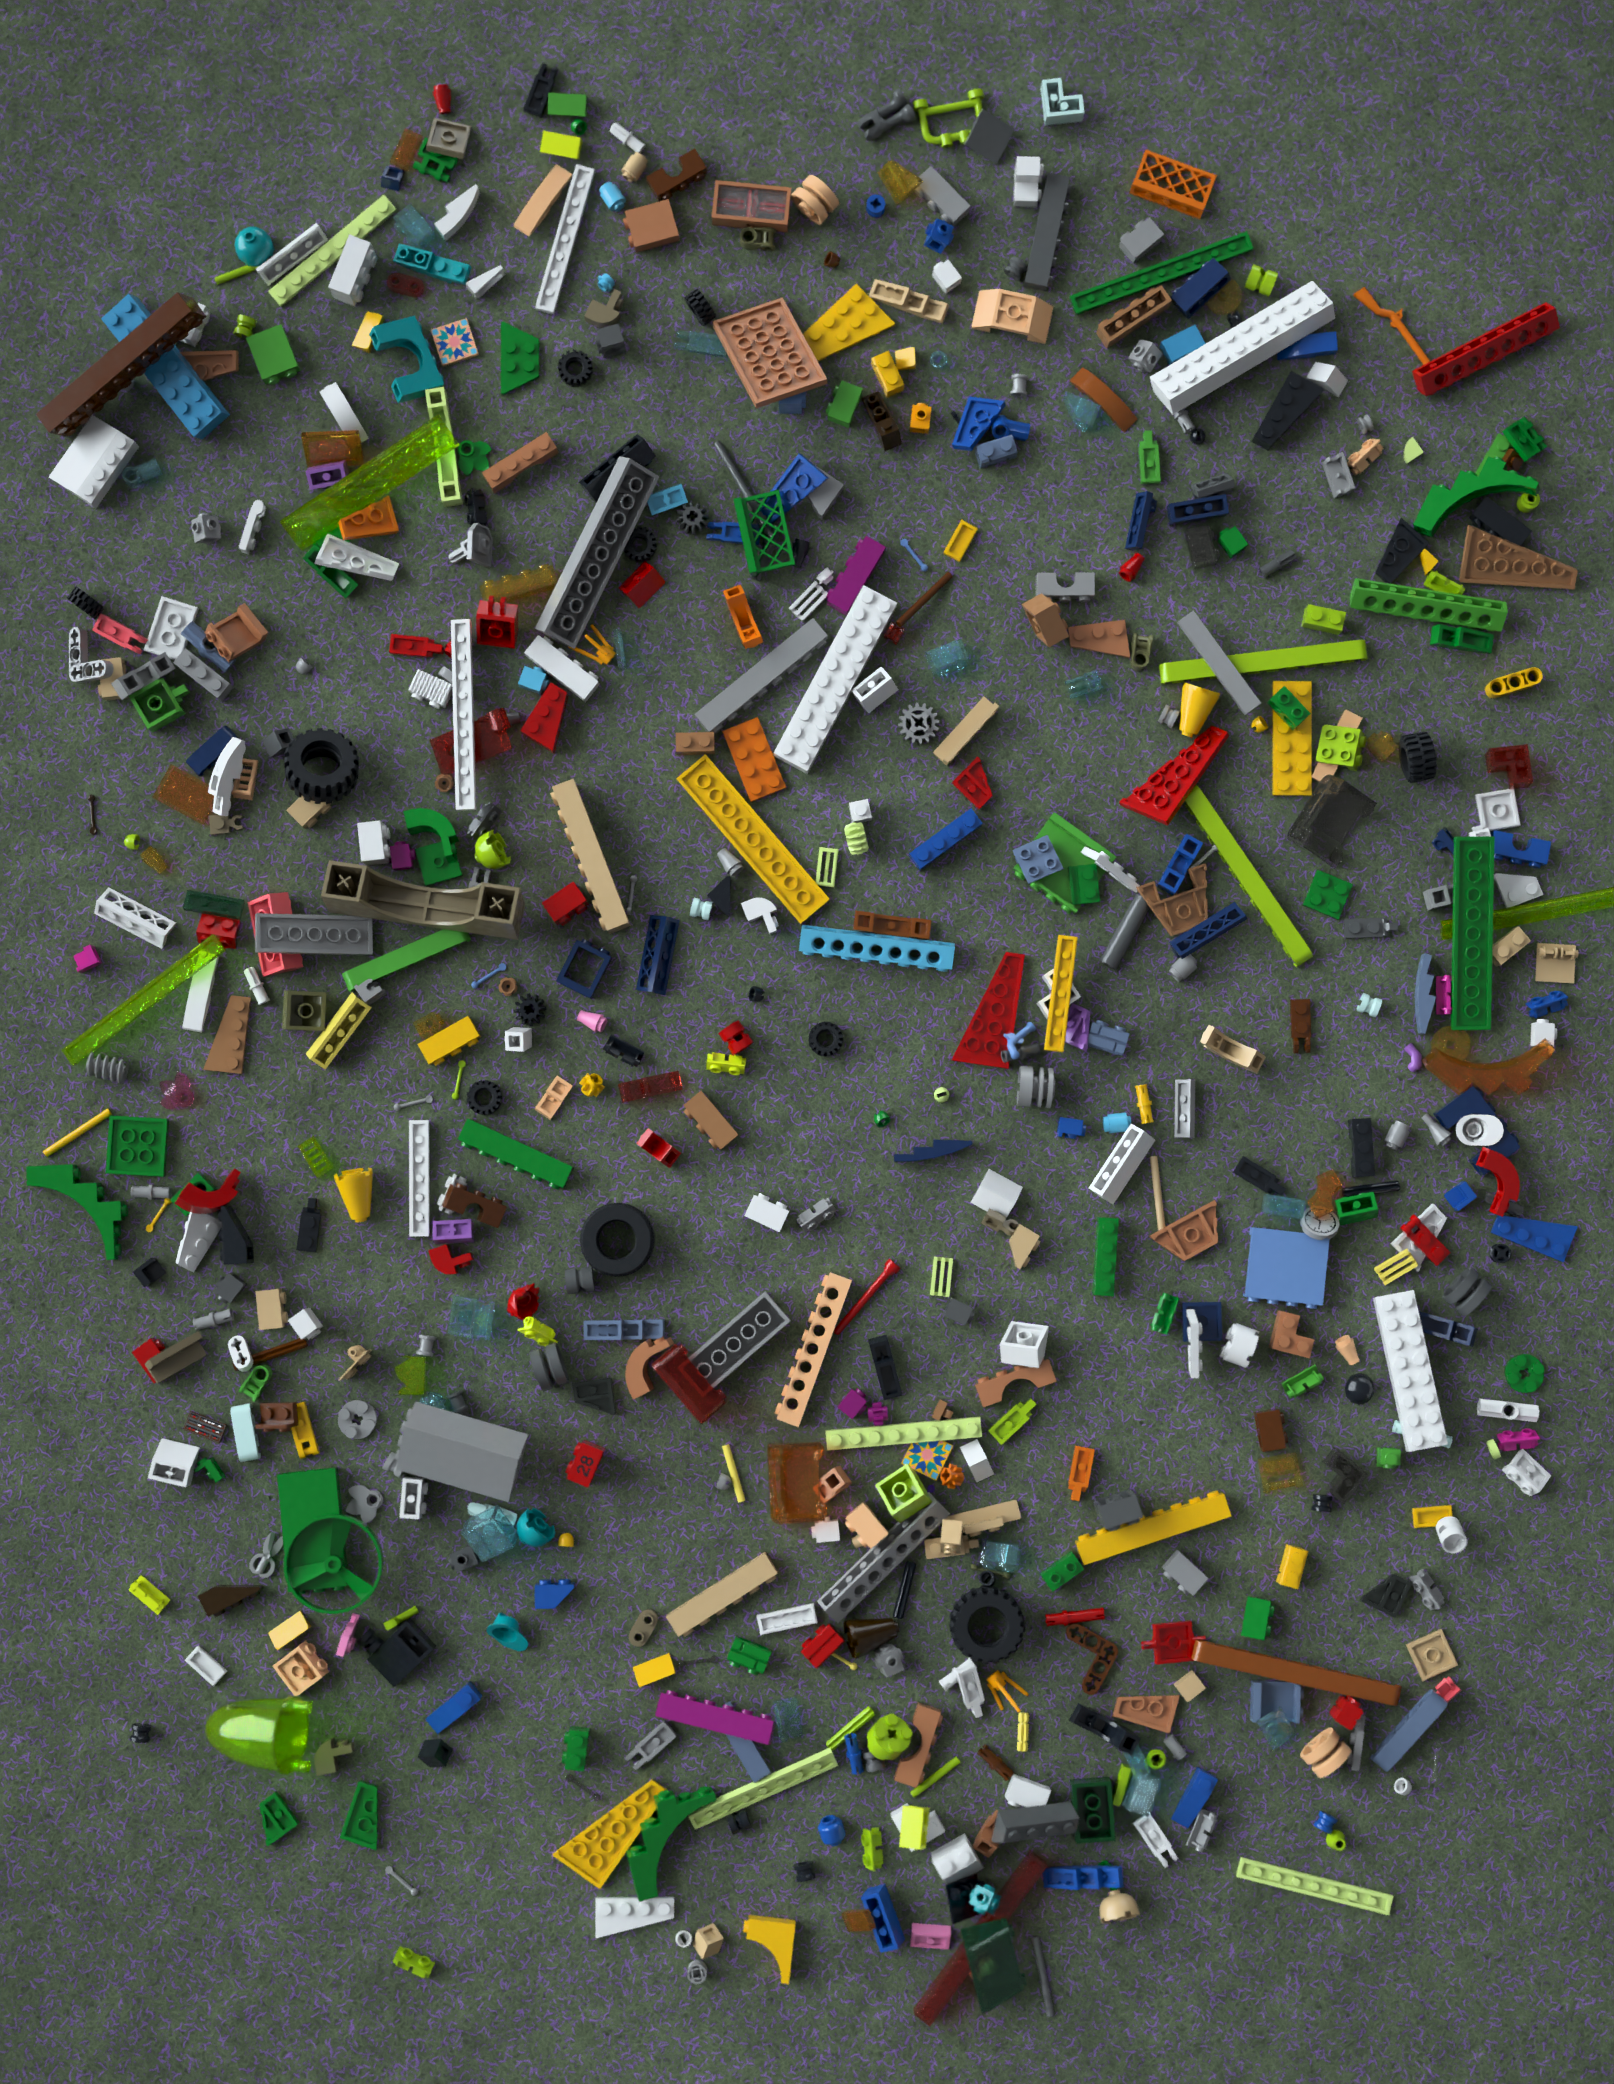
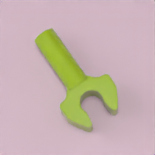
[383,1606,419,1630]

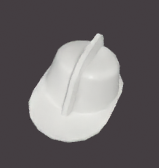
[1456,1114,1504,1146]

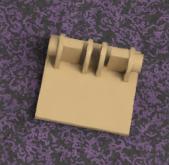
[1535,943,1579,984]
[338,1345,372,1381]

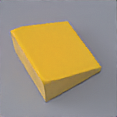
[895,347,916,370]
[1419,549,1438,576]

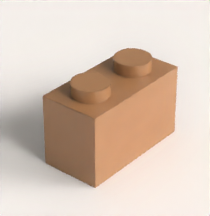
[676,732,715,755]

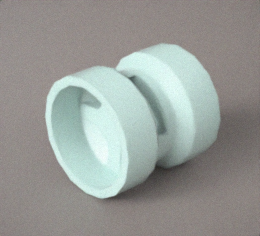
[690,898,713,920]
[1357,993,1382,1017]

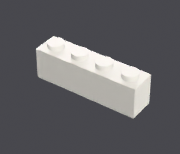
[524,635,600,703]
[1089,1124,1155,1204]

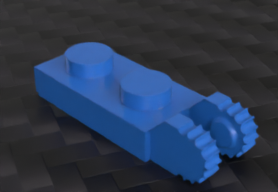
[706,522,761,545]

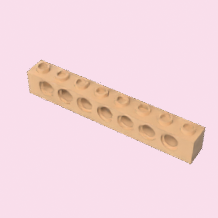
[774,1272,852,1427]

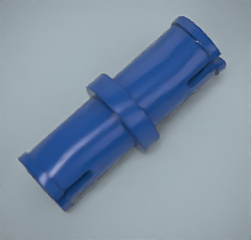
[844,1733,864,1775]

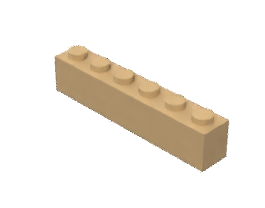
[666,1552,778,1637]

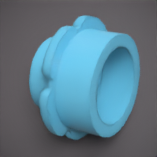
[597,273,615,292]

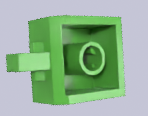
[129,678,190,733]

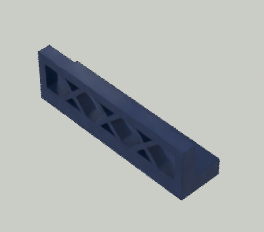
[1169,902,1247,959]
[636,915,680,995]

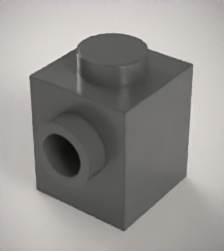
[262,728,294,758]
[215,1273,247,1304]
[448,1543,480,1572]

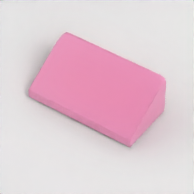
[910,1923,951,1950]

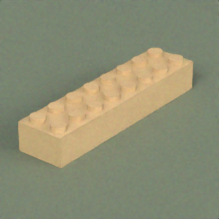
[550,779,631,934]

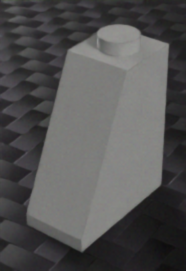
[807,465,844,520]

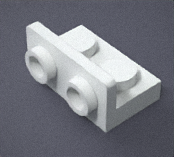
[1502,1449,1551,1496]

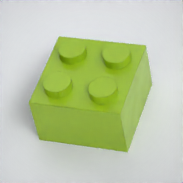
[875,1464,932,1523]

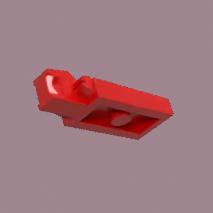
[389,634,444,658]

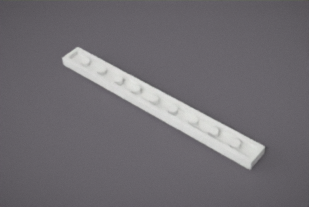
[451,619,476,811]

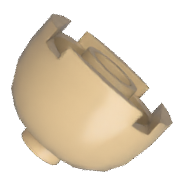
[1099,1890,1140,1924]

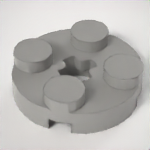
[338,1400,377,1439]

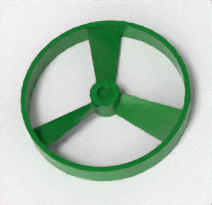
[284,1514,384,1614]

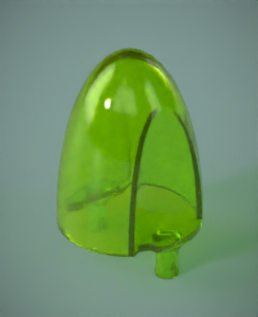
[205,1696,313,1775]

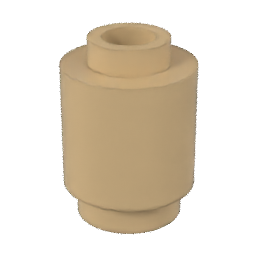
[621,152,648,182]

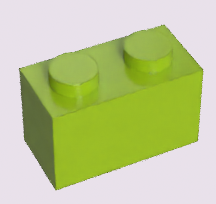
[1301,604,1346,635]

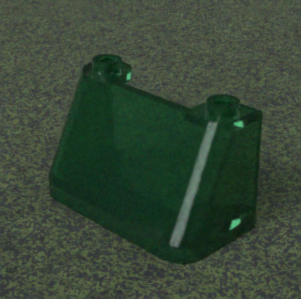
[960,1918,1027,2014]

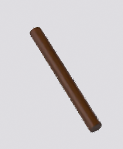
[896,572,953,627]

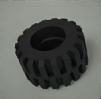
[1399,731,1437,783]

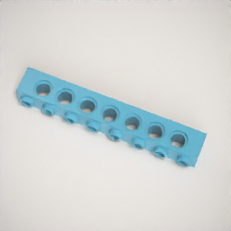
[799,925,955,972]

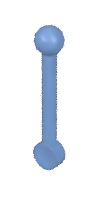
[901,539,928,572]
[471,963,506,989]

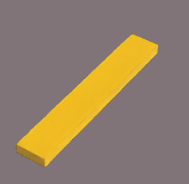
[1044,935,1078,1053]

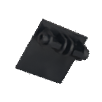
[945,1874,985,1924]

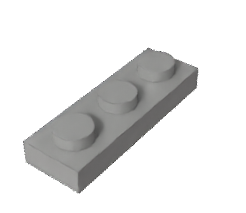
[1174,1079,1195,1138]

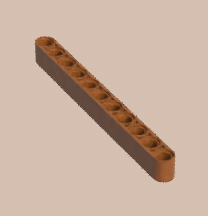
[1191,1639,1402,1706]

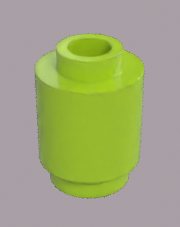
[1516,493,1540,513]

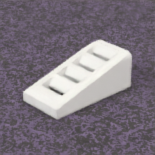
[465,265,505,298]

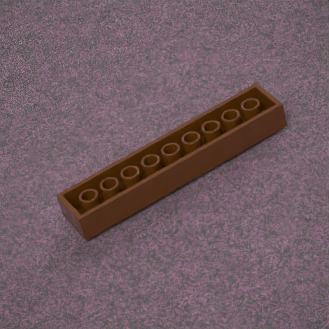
[36,292,207,436]

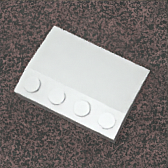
[49,415,139,509]

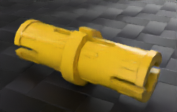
[1135,1084,1154,1124]

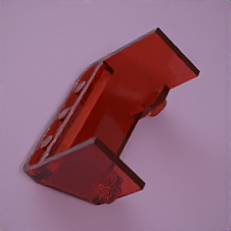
[651,1342,727,1424]

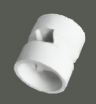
[1436,1516,1467,1554]

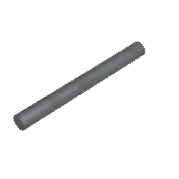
[1031,1936,1055,2017]

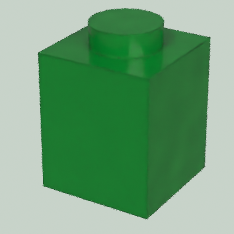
[1217,526,1248,559]

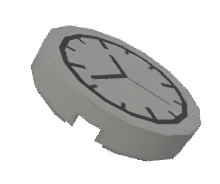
[1300,1206,1340,1240]

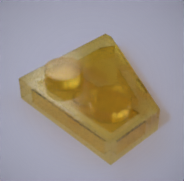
[877,160,923,204]

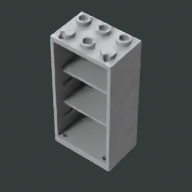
[395,1402,528,1502]

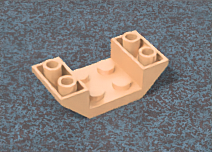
[971,289,1053,344]

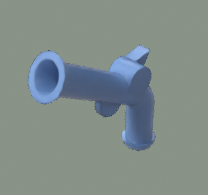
[1003,1022,1036,1059]

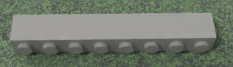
[694,618,828,734]

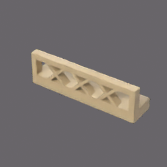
[933,697,999,766]

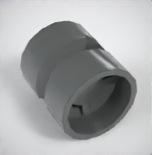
[565,1266,595,1294]

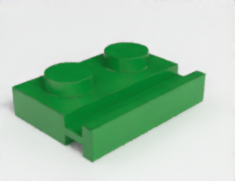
[1068,864,1100,905]

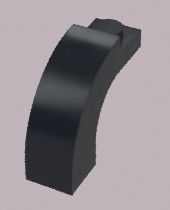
[1069,1703,1141,1756]

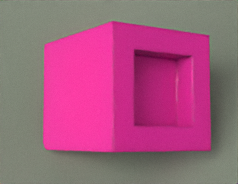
[74,945,102,973]

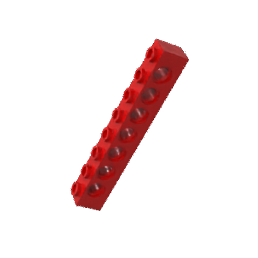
[1412,302,1560,396]

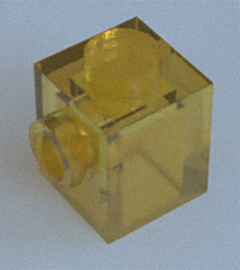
[1365,731,1398,763]

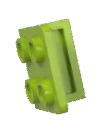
[1316,725,1366,771]

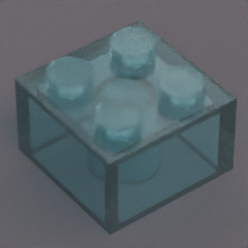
[461,1505,518,1562]

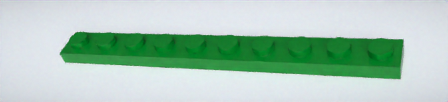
[1069,231,1254,315]

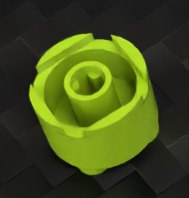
[867,1714,912,1760]

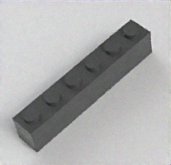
[1024,172,1072,292]

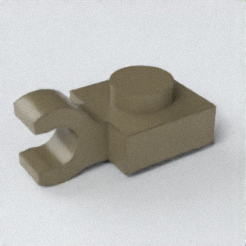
[981,1208,1018,1236]

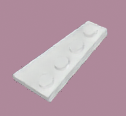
[314,533,399,581]

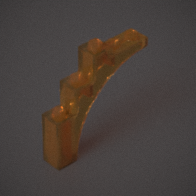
[1422,1038,1555,1095]

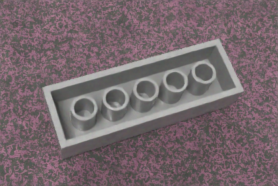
[677,1291,791,1397]

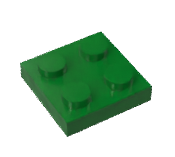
[1302,870,1353,920]

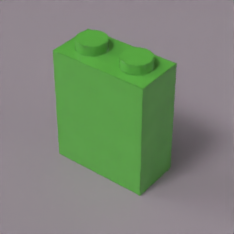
[246,324,301,385]

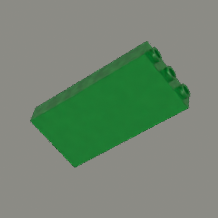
[277,1467,348,1594]

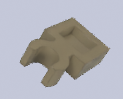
[209,814,244,835]

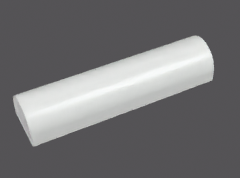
[256,223,328,286]

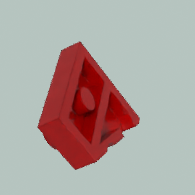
[952,757,993,810]

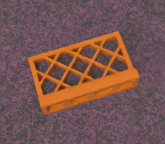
[1129,150,1217,219]

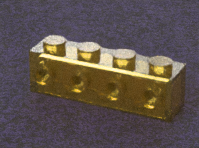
[479,564,558,603]

